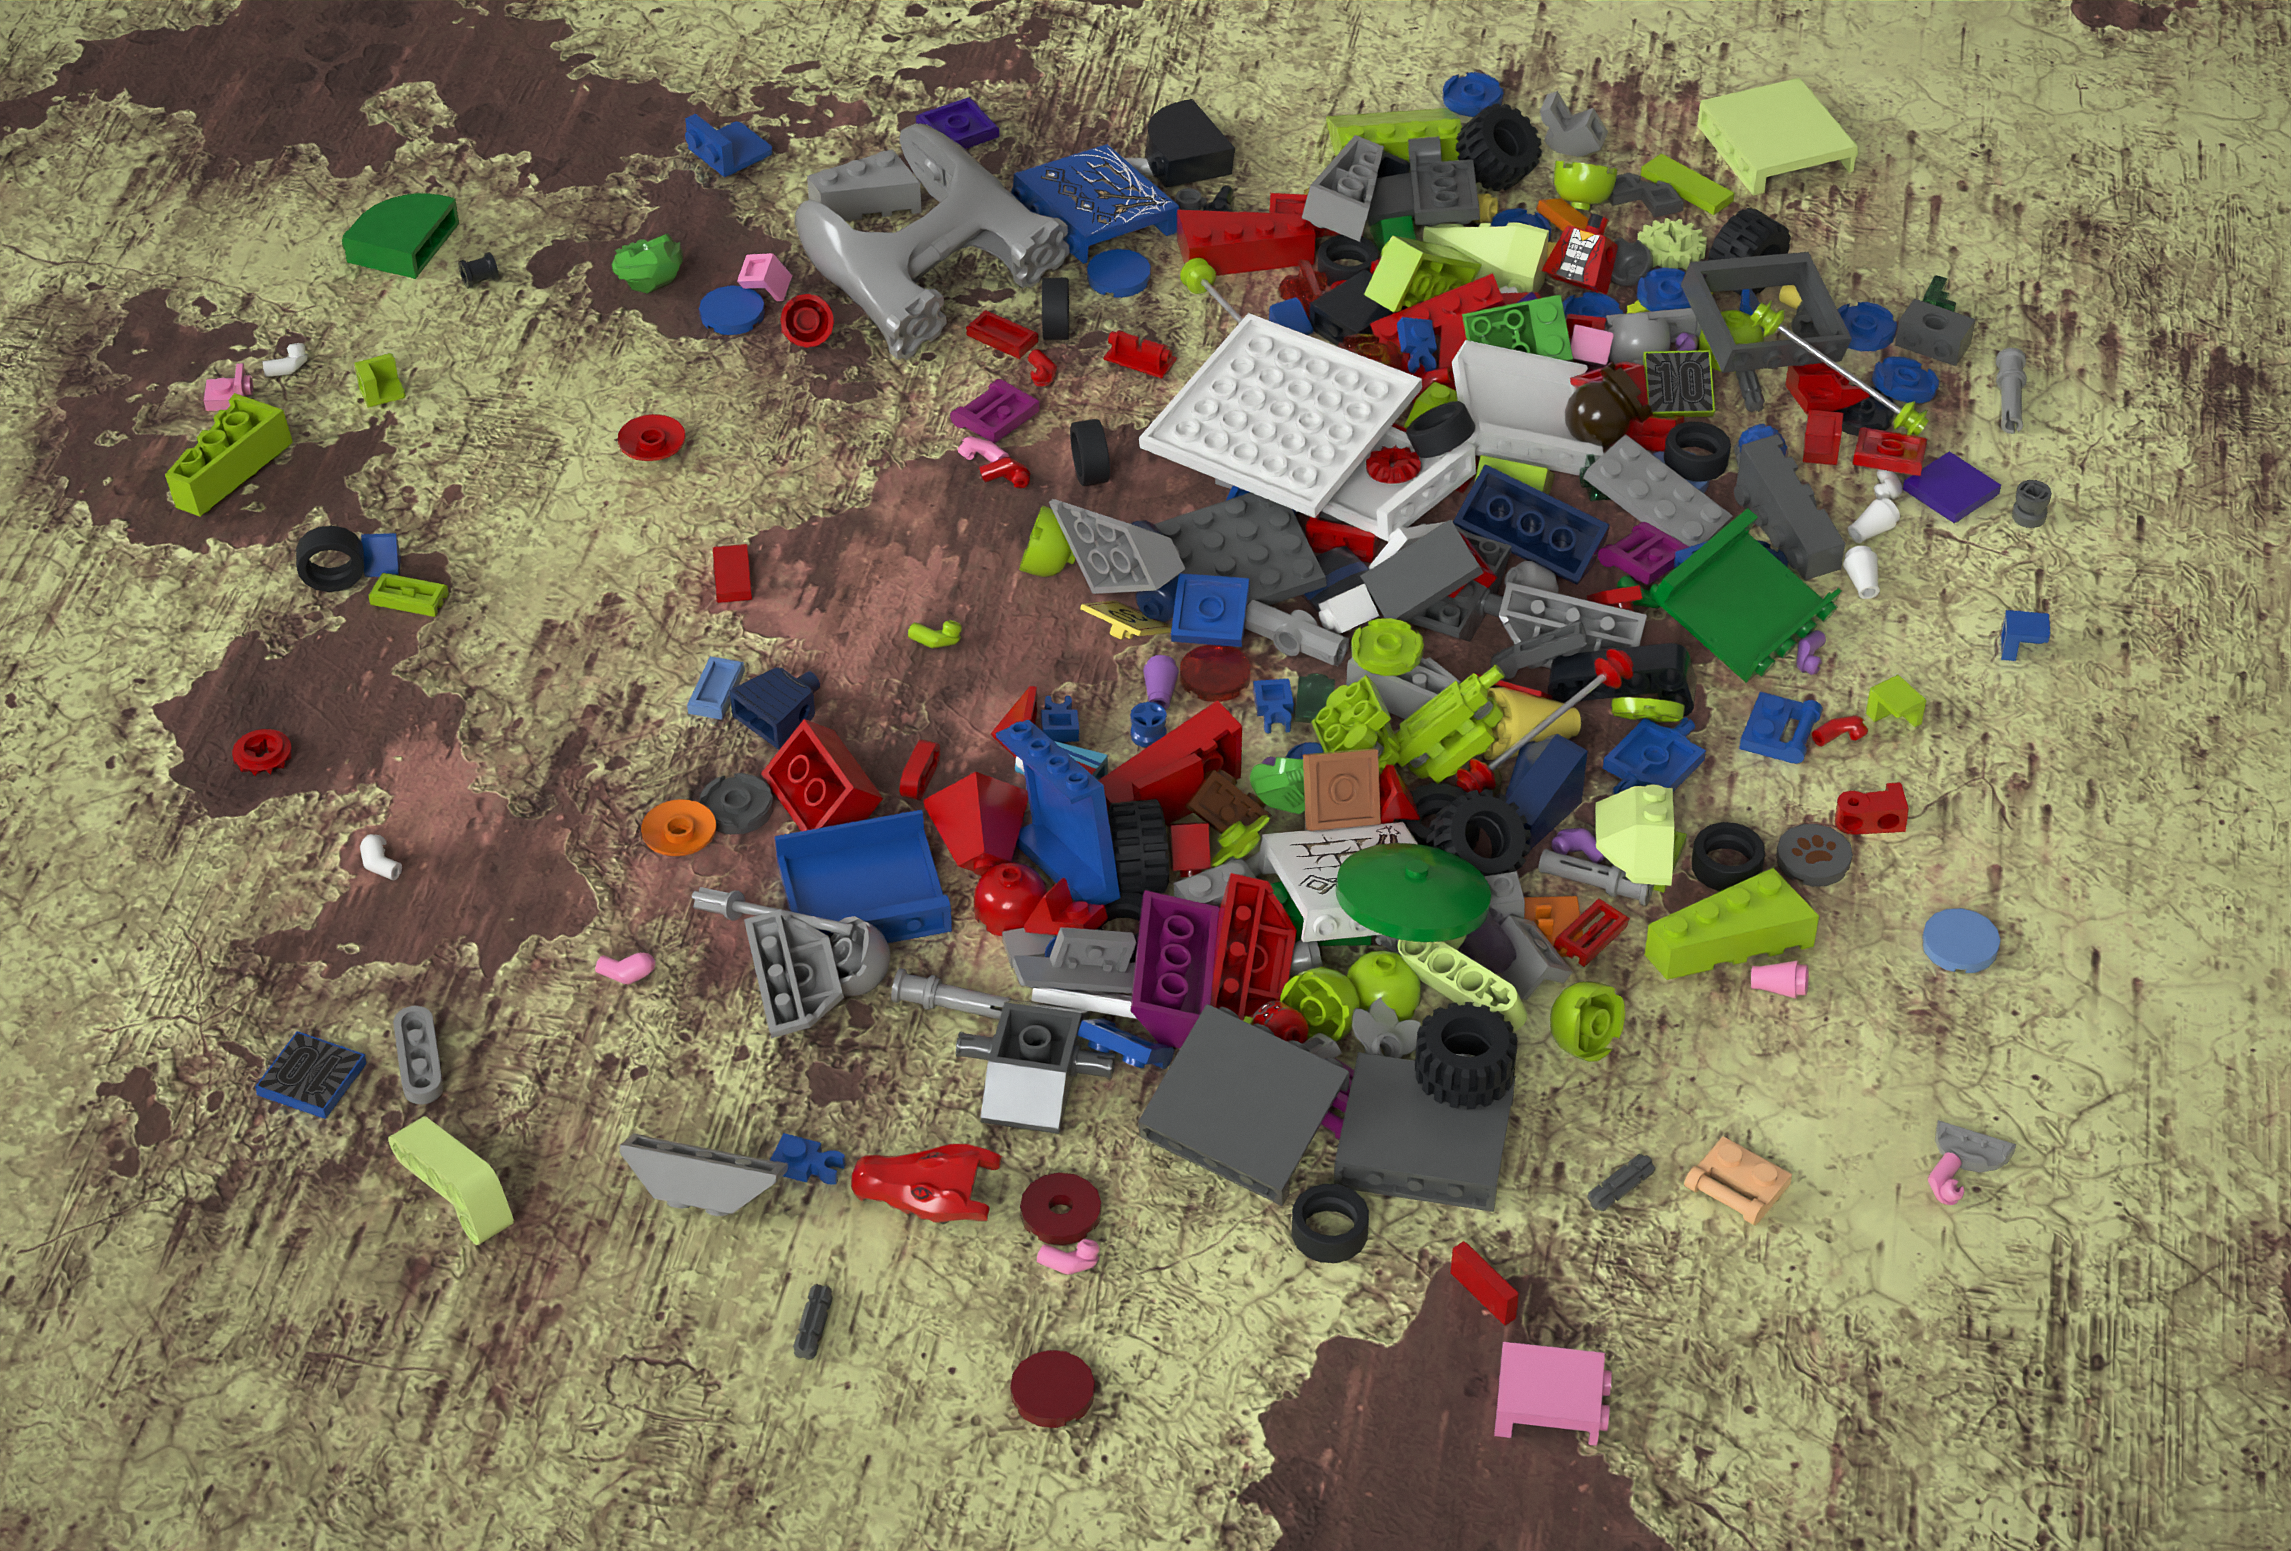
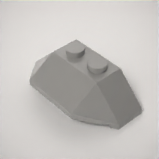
[1499,582,1647,669]
[744,909,844,1038]
[620,1133,788,1216]

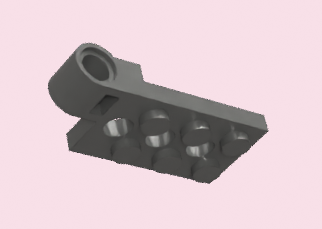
[1408,136,1480,226]

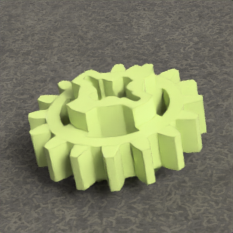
[1637,218,1707,271]

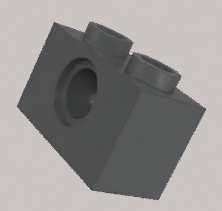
[1895,298,1976,366]

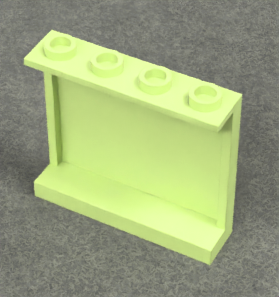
[1697,78,1858,196]

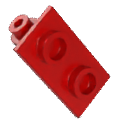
[1103,330,1177,379]

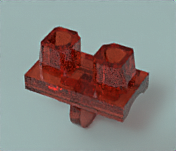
[1278,259,1328,321]

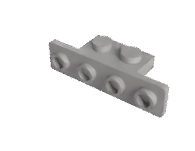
[1012,927,1136,993]

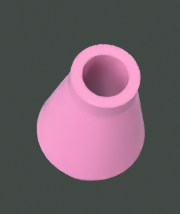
[1751,960,1809,999]

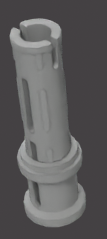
[1996,348,2027,434]
[1538,849,1654,906]
[891,968,1012,1020]

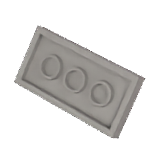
[1583,434,1733,547]

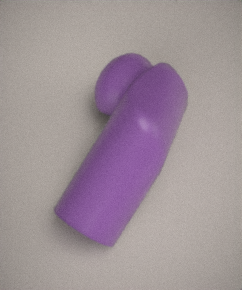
[1675,332,1699,351]
[1796,630,1826,675]
[1552,828,1605,864]

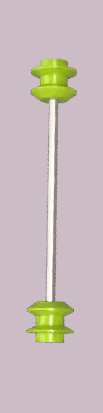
[1180,258,1243,323]
[1749,301,1929,436]

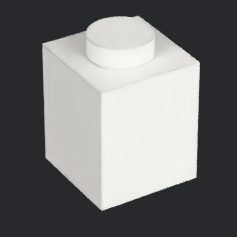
[1318,583,1379,634]

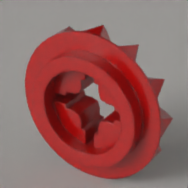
[1366,445,1421,484]
[232,729,292,776]

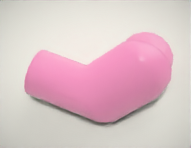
[958,436,1009,462]
[595,952,655,984]

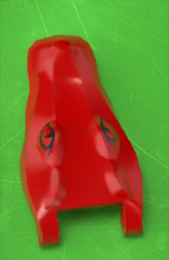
[851,1144,1002,1223]

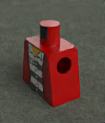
[1542,213,1618,295]

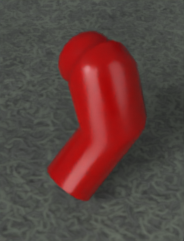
[1028,349,1057,387]
[1412,367,1454,404]
[979,457,1030,489]

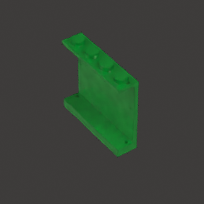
[1652,508,1842,683]

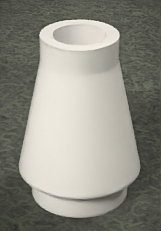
[1848,498,1900,543]
[1843,546,1880,599]

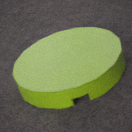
[1351,618,1424,676]
[1611,697,1685,722]

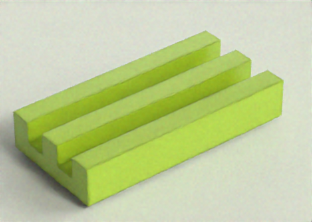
[368,573,449,617]

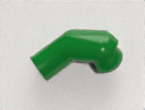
[1617,575,1661,609]

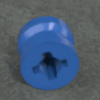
[1130,702,1167,748]

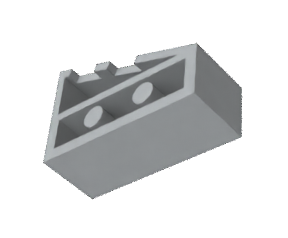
[1346,657,1461,719]

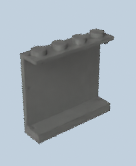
[1138,1004,1349,1206]
[1334,1052,1516,1212]

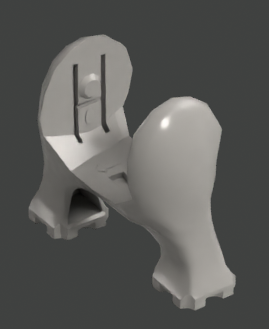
[795,124,1070,360]

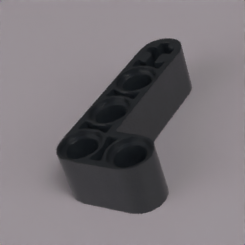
[1548,643,1697,717]

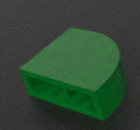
[342,193,459,279]

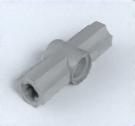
[1245,600,1349,667]

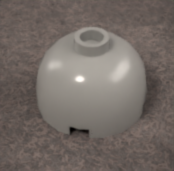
[1604,313,1671,365]
[830,916,890,996]

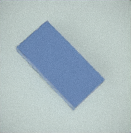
[687,656,745,720]

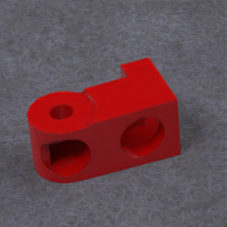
[1835,782,1909,835]

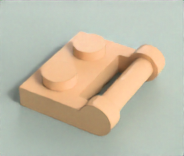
[1684,1136,1792,1226]

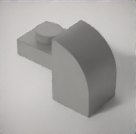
[1540,91,1608,157]

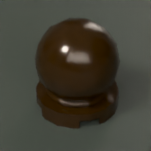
[1564,362,1653,447]

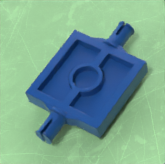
[1603,717,1706,794]

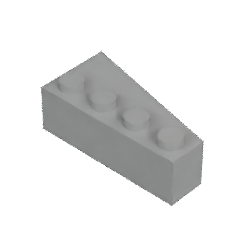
[1302,135,1384,242]

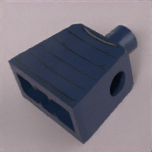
[730,667,820,750]

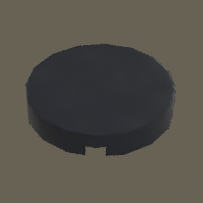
[1831,385,1895,436]

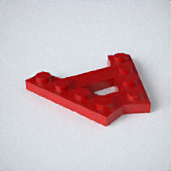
[1370,273,1506,391]

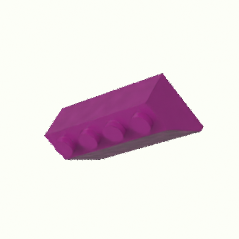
[1130,890,1219,1049]

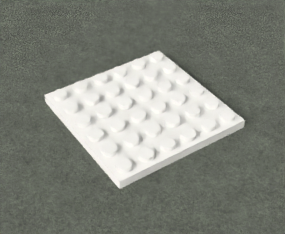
[1139,313,1422,518]

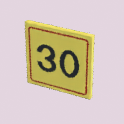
[1080,601,1172,640]

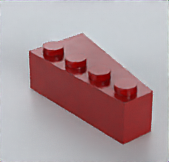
[1177,210,1315,276]
[1098,700,1242,811]

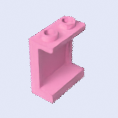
[1494,1342,1612,1446]

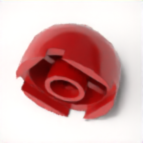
[974,862,1048,936]

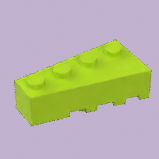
[1364,235,1482,312]
[165,393,293,516]
[1644,868,1819,980]

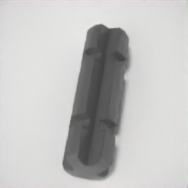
[1735,370,1765,412]
[1587,1154,1655,1212]
[793,1284,833,1360]

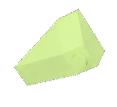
[1423,223,1549,293]

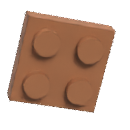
[1303,748,1381,831]

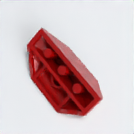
[1210,873,1297,1021]

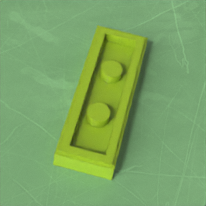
[1641,153,1735,215]

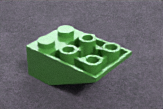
[1462,294,1574,362]

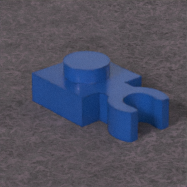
[1397,317,1437,374]
[1253,678,1294,734]
[1041,696,1079,743]
[770,1133,845,1185]

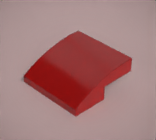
[1132,753,1204,825]

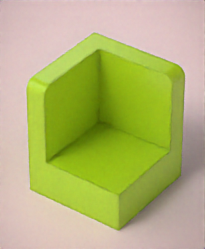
[354,353,406,408]
[1865,675,1926,727]

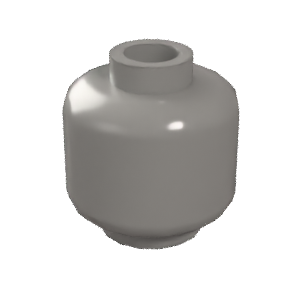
[1505,561,1558,594]

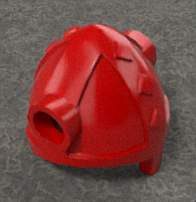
[780,294,834,348]

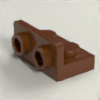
[1185,770,1272,834]

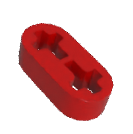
[899,739,940,800]

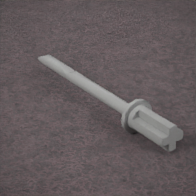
[692,887,853,935]

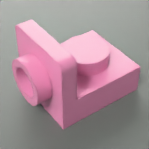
[204,363,253,411]

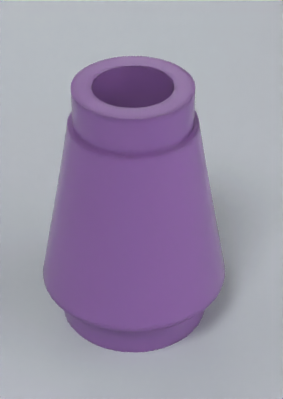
[1143,655,1179,710]

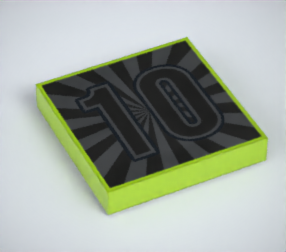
[1642,350,1715,418]

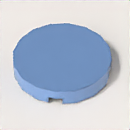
[1922,908,2001,973]

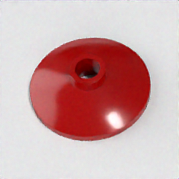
[618,414,686,461]

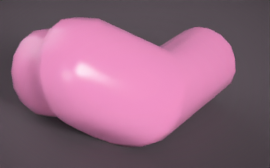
[1928,1152,1964,1205]
[1037,1239,1100,1275]

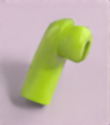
[908,620,962,649]

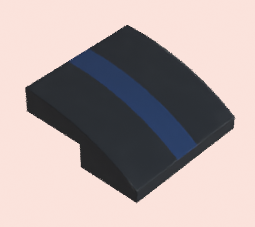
[1301,545,1374,613]

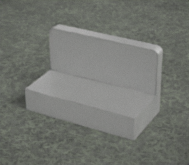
[1483,915,1573,1000]

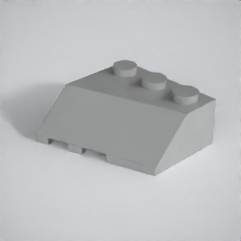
[1049,499,1185,594]

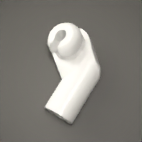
[263,343,308,377]
[1874,469,1902,500]
[360,834,402,880]

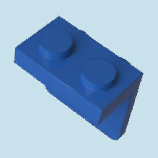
[685,114,772,177]

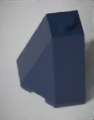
[1505,734,1588,850]

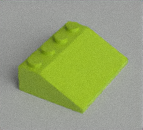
[1326,108,1462,172]

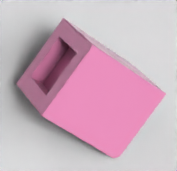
[737,253,792,301]
[1570,325,1613,368]

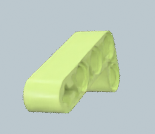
[1398,935,1527,1032]
[388,1116,514,1245]

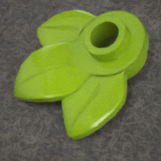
[1211,815,1270,868]

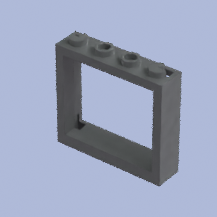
[1681,252,1852,373]

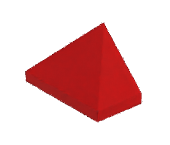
[990,686,1038,758]

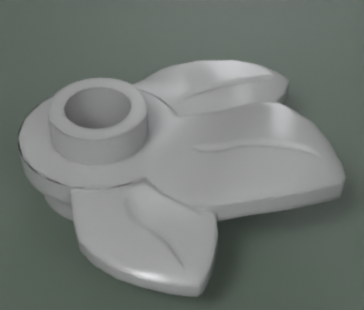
[1352,997,1421,1059]

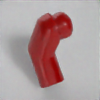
[1812,715,1868,747]

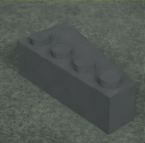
[1734,434,1845,581]

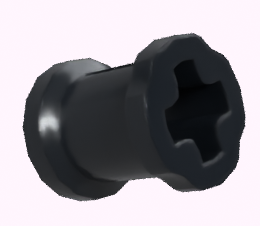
[458,252,499,289]

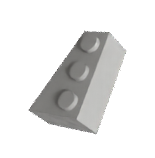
[807,149,922,221]

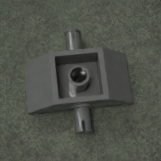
[1406,529,1512,642]
[956,999,1116,1134]

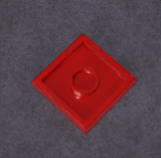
[1852,427,1928,476]

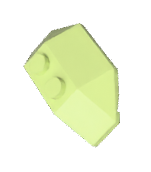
[1595,784,1675,886]

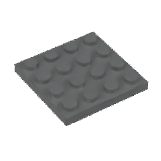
[1154,492,1327,606]

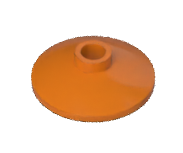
[641,799,716,856]

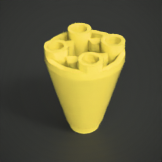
[1484,687,1581,760]

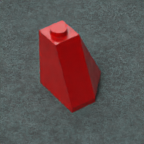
[924,772,1028,876]

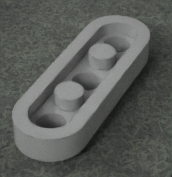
[393,1006,443,1104]

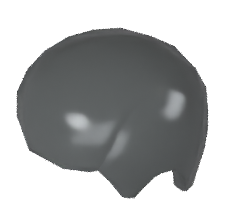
[1611,238,1654,286]

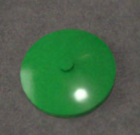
[1335,843,1491,942]

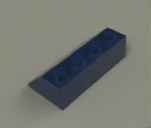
[1453,464,1610,585]

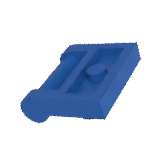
[1739,692,1823,764]
[1077,1019,1174,1069]

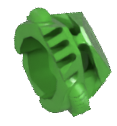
[612,233,683,293]
[1250,757,1305,814]

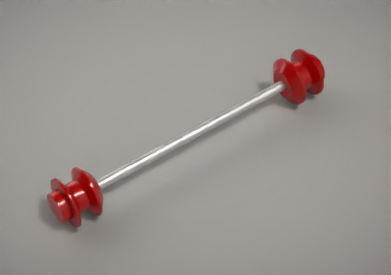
[1457,648,1633,793]

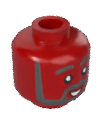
[1253,1001,1309,1044]

